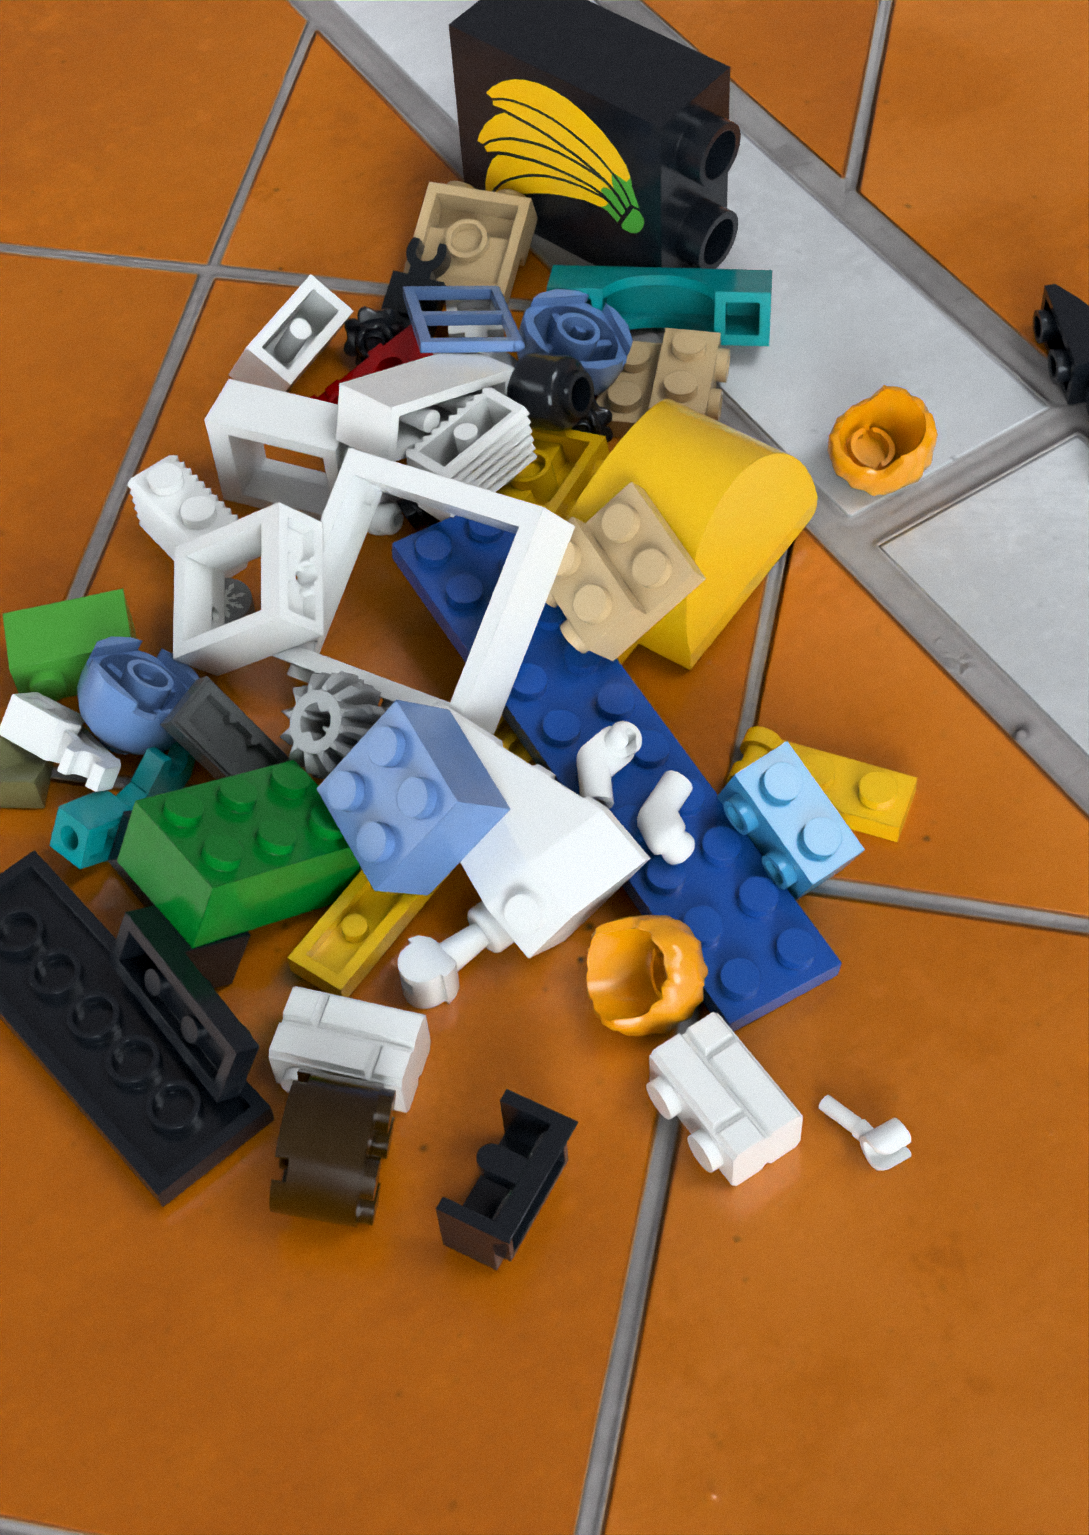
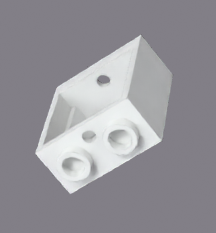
[204,379,354,521]
[173,502,324,676]

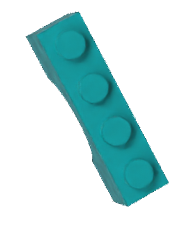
[547,265,773,346]

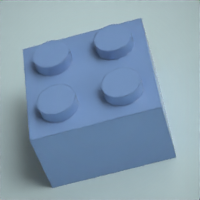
[316,700,510,896]

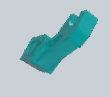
[49,741,196,869]

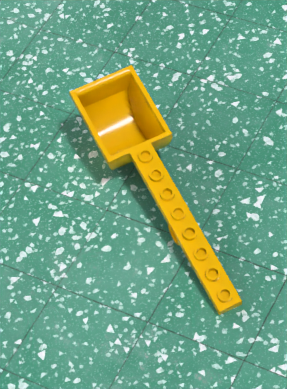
[287,399,818,997]

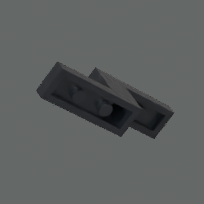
[108,810,260,1103]

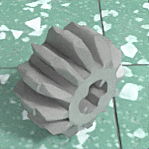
[280,671,385,779]

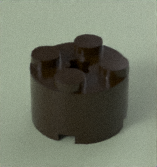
[269,1069,396,1228]

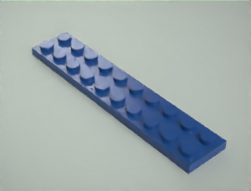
[392,515,842,1032]

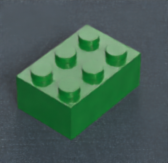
[117,760,361,948]

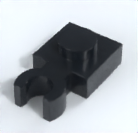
[381,237,451,338]

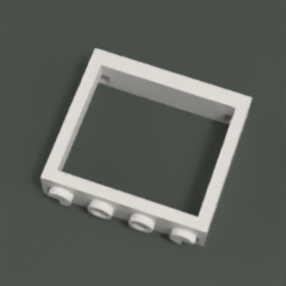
[272,448,575,735]

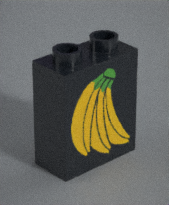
[449,0,741,269]

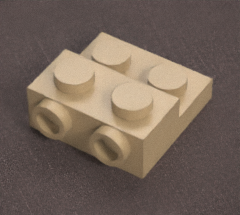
[403,181,538,305]
[596,328,730,438]
[546,482,706,661]

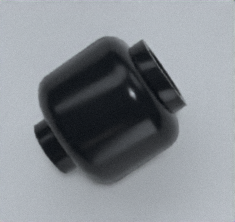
[507,352,594,431]

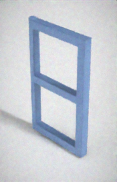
[403,285,525,353]

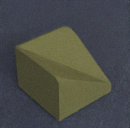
[0,735,54,808]

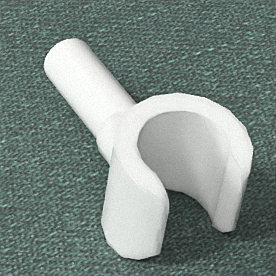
[819,1095,912,1171]

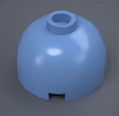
[517,289,633,397]
[77,637,200,755]

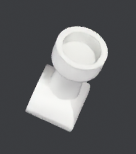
[397,901,514,1009]

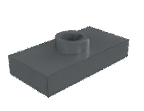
[160,676,290,780]

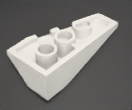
[431,702,651,959]

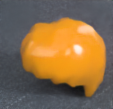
[827,385,938,496]
[586,915,708,1036]

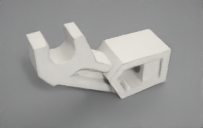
[0,692,121,792]

